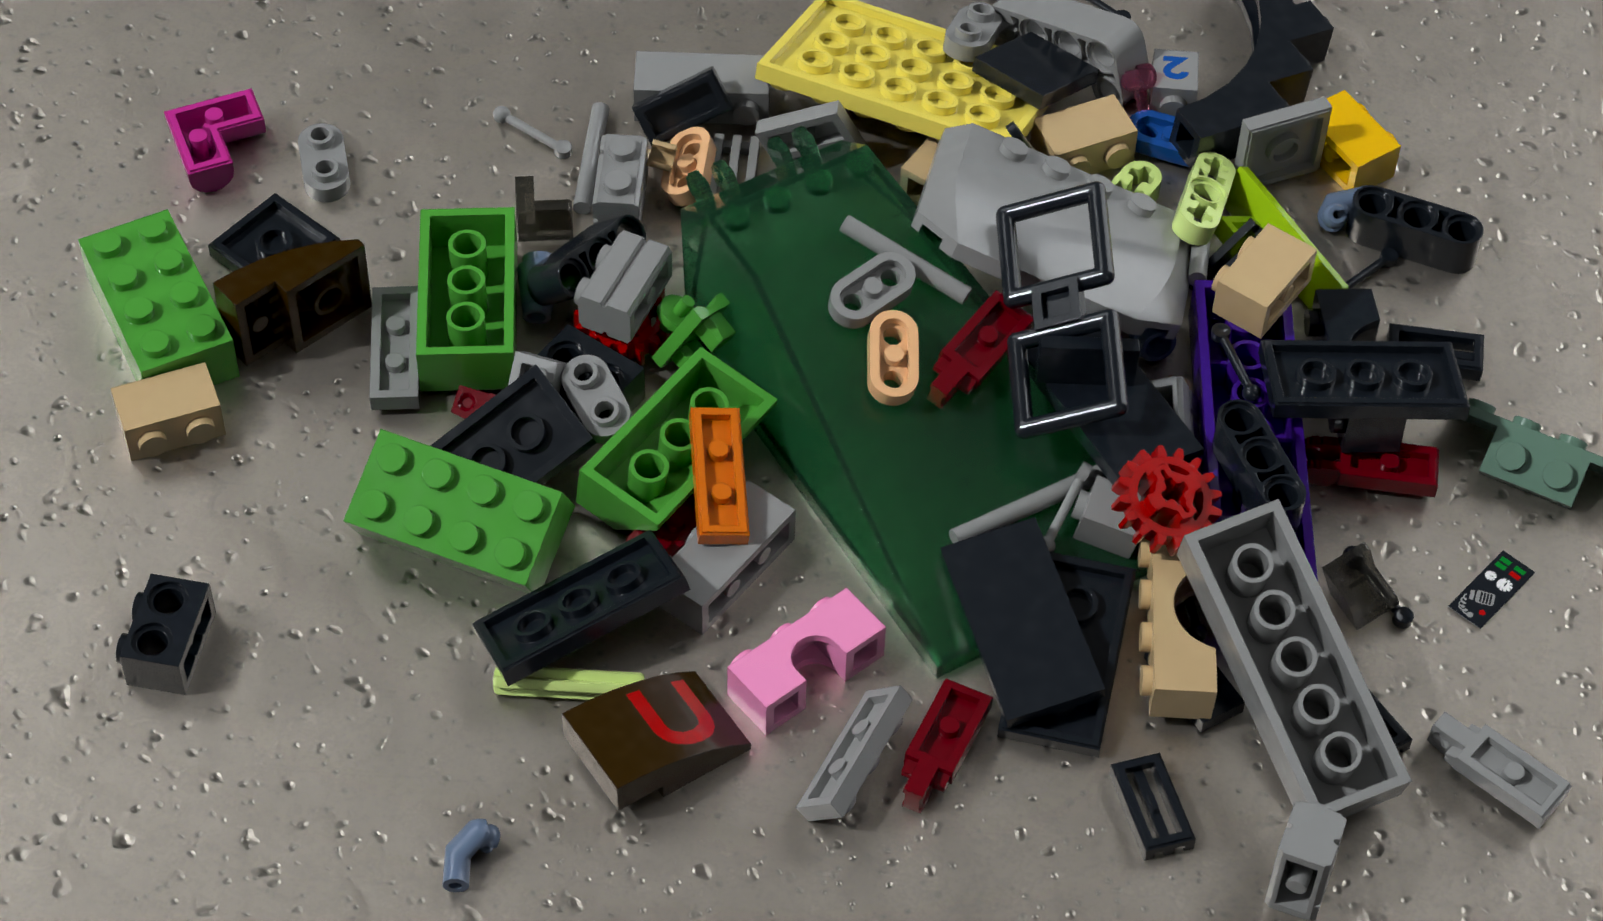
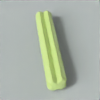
[493,667,645,700]

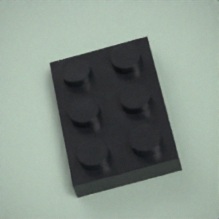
[430,365,597,485]

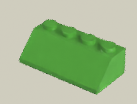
[576,347,778,531]

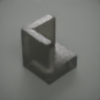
[515,176,573,242]
[1322,542,1399,630]

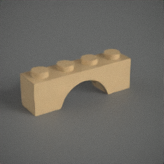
[1138,538,1217,719]

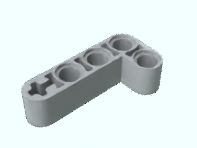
[992,0,1151,107]

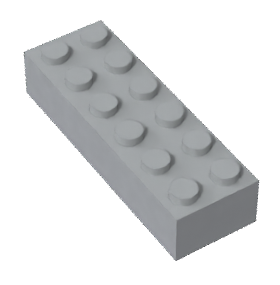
[1177,499,1412,817]

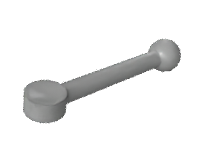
[493,106,572,159]
[1043,461,1093,552]

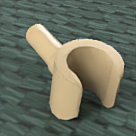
[646,139,678,172]

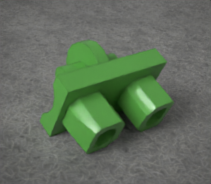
[651,292,737,368]

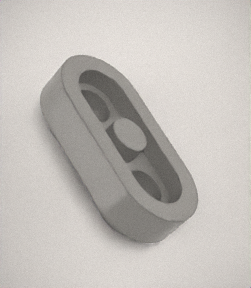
[943,2,1002,62]
[298,123,350,202]
[828,252,916,329]
[561,355,633,444]

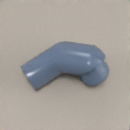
[1317,185,1367,232]
[442,819,501,892]

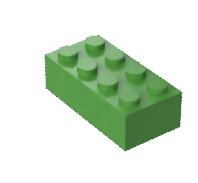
[416,207,518,391]
[78,209,240,385]
[343,429,575,594]

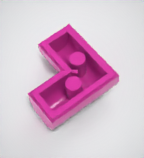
[164,88,266,193]

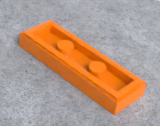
[689,407,750,544]

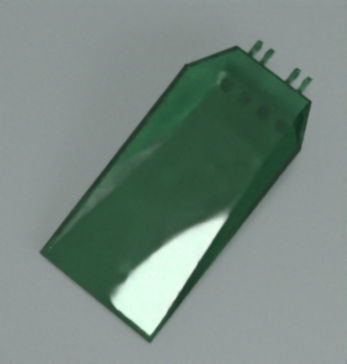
[680,126,1147,679]

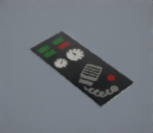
[1448,550,1535,629]

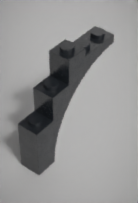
[1169,0,1334,169]

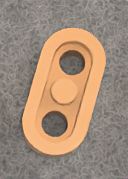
[661,127,717,206]
[867,310,919,406]

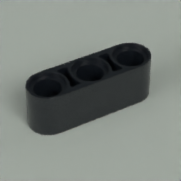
[1346,185,1484,274]
[527,214,646,306]
[1212,399,1307,534]

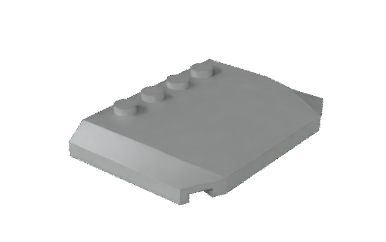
[911,123,1192,340]

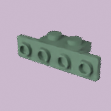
[1463,398,1603,510]

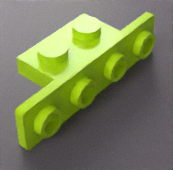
[1214,166,1349,308]

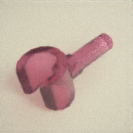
[1121,63,1157,111]

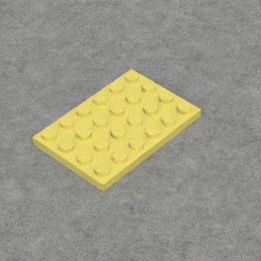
[755,0,1049,141]

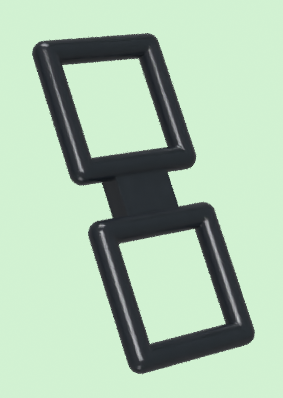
[996,181,1129,440]

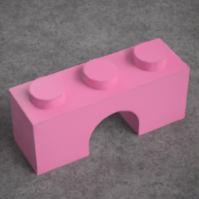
[727,588,886,735]

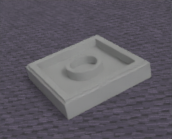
[1234,96,1332,186]

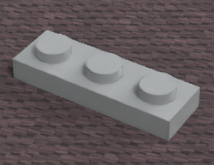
[369,286,420,410]
[796,685,913,821]

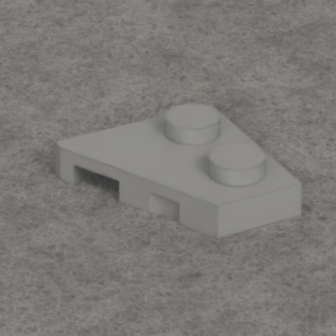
[755,100,875,172]

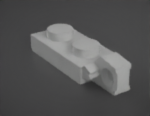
[1427,712,1572,829]

